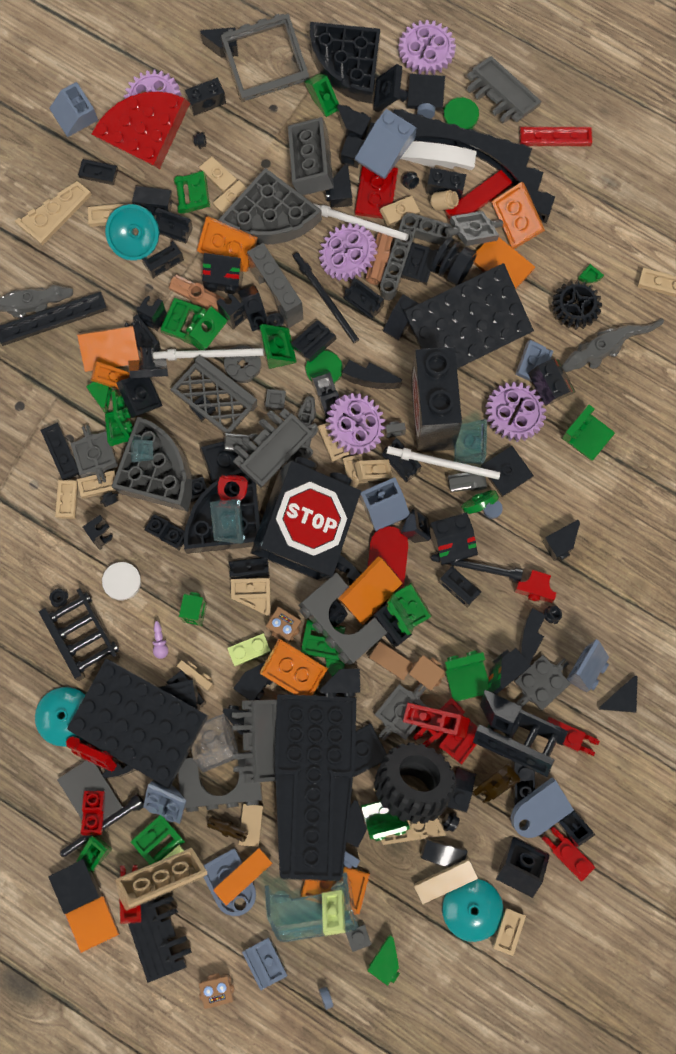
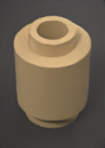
[430,190,459,211]

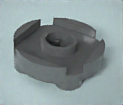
[224,346,261,383]

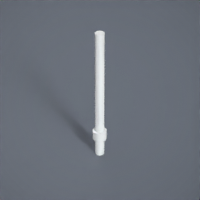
[313,203,409,241]
[153,348,264,361]
[387,446,500,480]

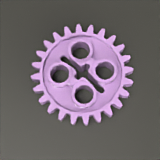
[398,20,456,75]
[124,70,182,99]
[319,223,378,282]
[485,382,546,442]
[326,393,386,455]

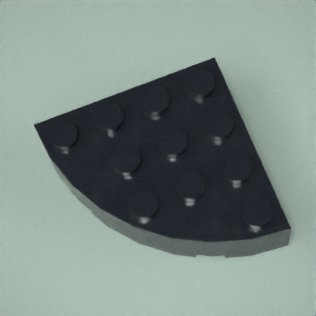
[310,22,381,104]
[184,469,261,554]

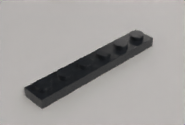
[0,291,108,346]

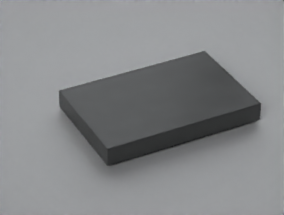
[57,761,123,820]

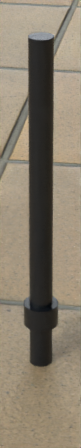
[293,252,359,344]

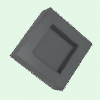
[265,389,286,411]
[385,421,406,438]
[345,924,372,952]

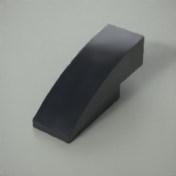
[342,360,402,389]
[310,369,346,428]
[519,608,546,664]

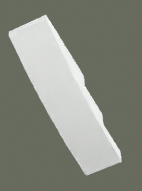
[400,141,476,170]

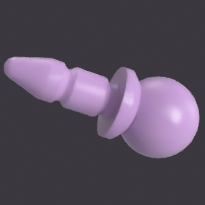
[153,621,168,659]

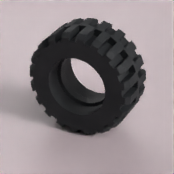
[374,743,456,824]

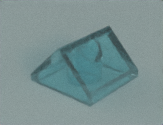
[454,419,487,464]
[210,499,245,544]

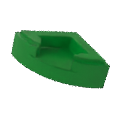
[578,264,604,283]
[326,659,345,676]

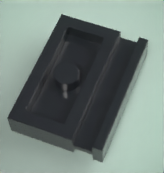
[401,242,438,285]
[291,320,337,362]

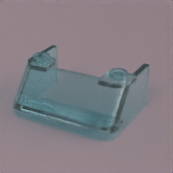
[265,872,358,942]

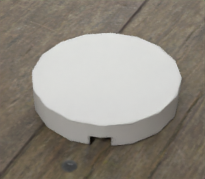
[102,562,141,601]

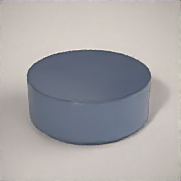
[417,103,435,119]
[483,501,503,519]
[318,987,333,1010]

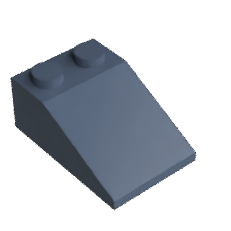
[355,109,416,179]
[567,639,609,692]

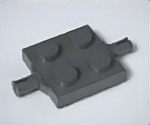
[445,211,503,246]
[70,425,118,484]
[514,655,571,711]
[375,683,427,741]

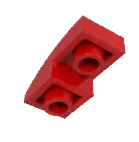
[81,791,105,836]

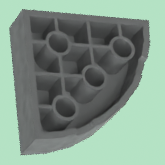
[218,168,322,244]
[112,417,192,512]

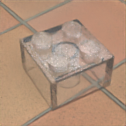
[191,714,239,772]

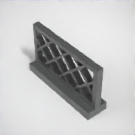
[171,355,257,434]

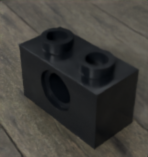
[185,77,226,116]
[426,168,467,200]

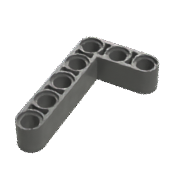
[380,213,453,301]

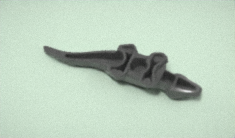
[0,285,73,319]
[561,319,664,372]
[287,396,318,463]

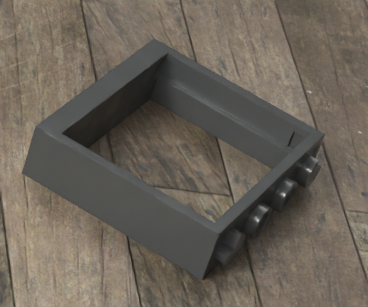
[221,13,309,103]

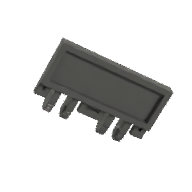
[466,56,542,123]
[233,408,313,488]
[232,700,277,783]

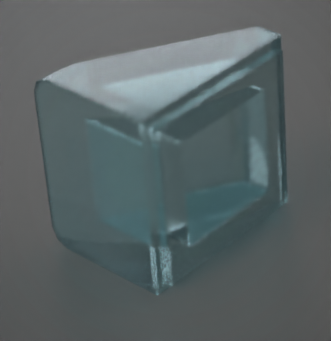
[131,440,153,462]

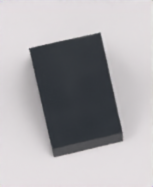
[400,508,431,543]
[558,811,595,847]

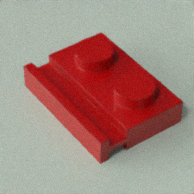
[438,715,478,765]

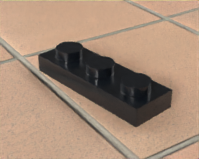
[40,422,79,480]

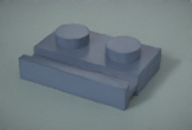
[515,340,553,382]
[242,937,288,991]

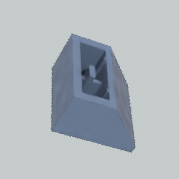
[49,82,98,137]
[360,477,410,532]

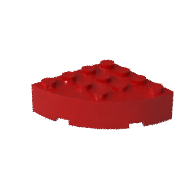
[91,91,190,170]

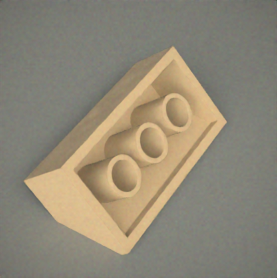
[115,848,207,911]

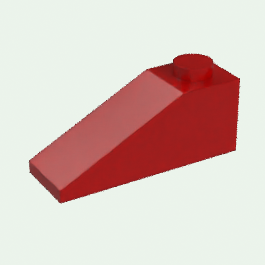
[403,703,470,739]

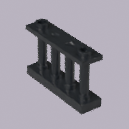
[38,588,120,681]
[473,710,568,777]

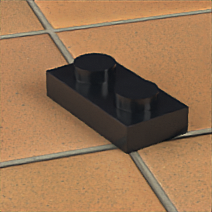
[78,159,118,185]

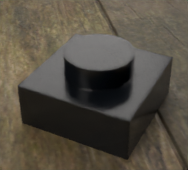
[189,395,216,422]

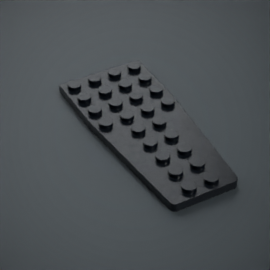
[275,694,357,881]

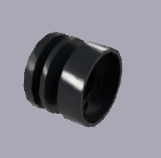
[430,237,477,286]

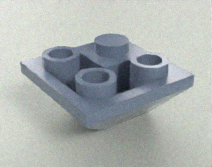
[143,780,186,824]

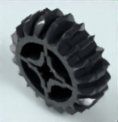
[551,280,602,330]

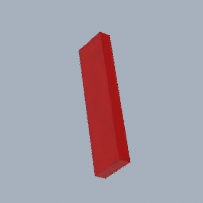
[520,127,592,146]
[445,170,513,219]

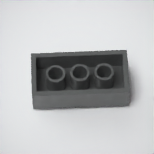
[288,117,334,196]

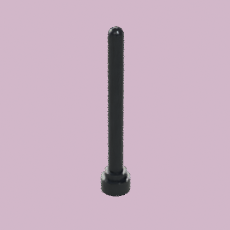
[431,554,523,583]
[60,793,144,857]

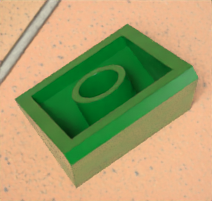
[260,324,297,369]

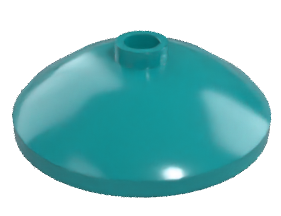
[105,204,159,261]
[35,687,85,747]
[442,879,504,942]

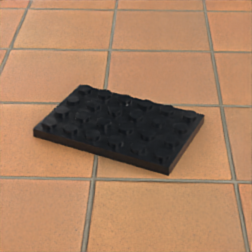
[403,263,534,369]
[67,659,209,788]

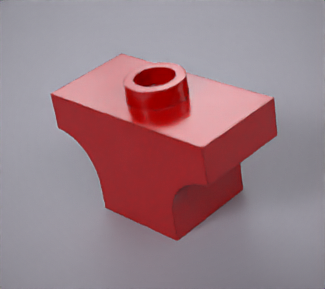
[515,570,557,603]

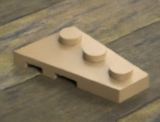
[381,818,446,845]

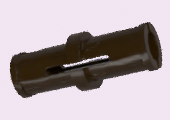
[207,815,248,842]

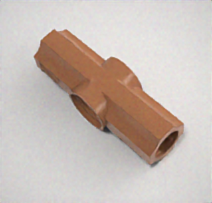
[366,232,393,285]
[169,274,225,312]

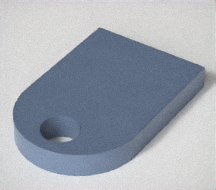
[511,777,574,838]
[203,848,256,916]

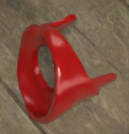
[218,474,248,504]

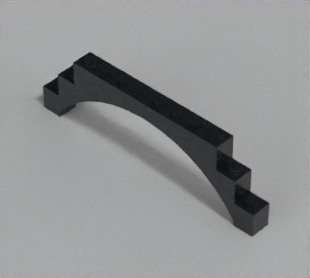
[341,109,555,224]

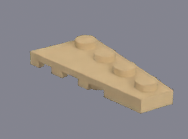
[15,181,91,246]

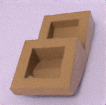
[368,641,413,680]

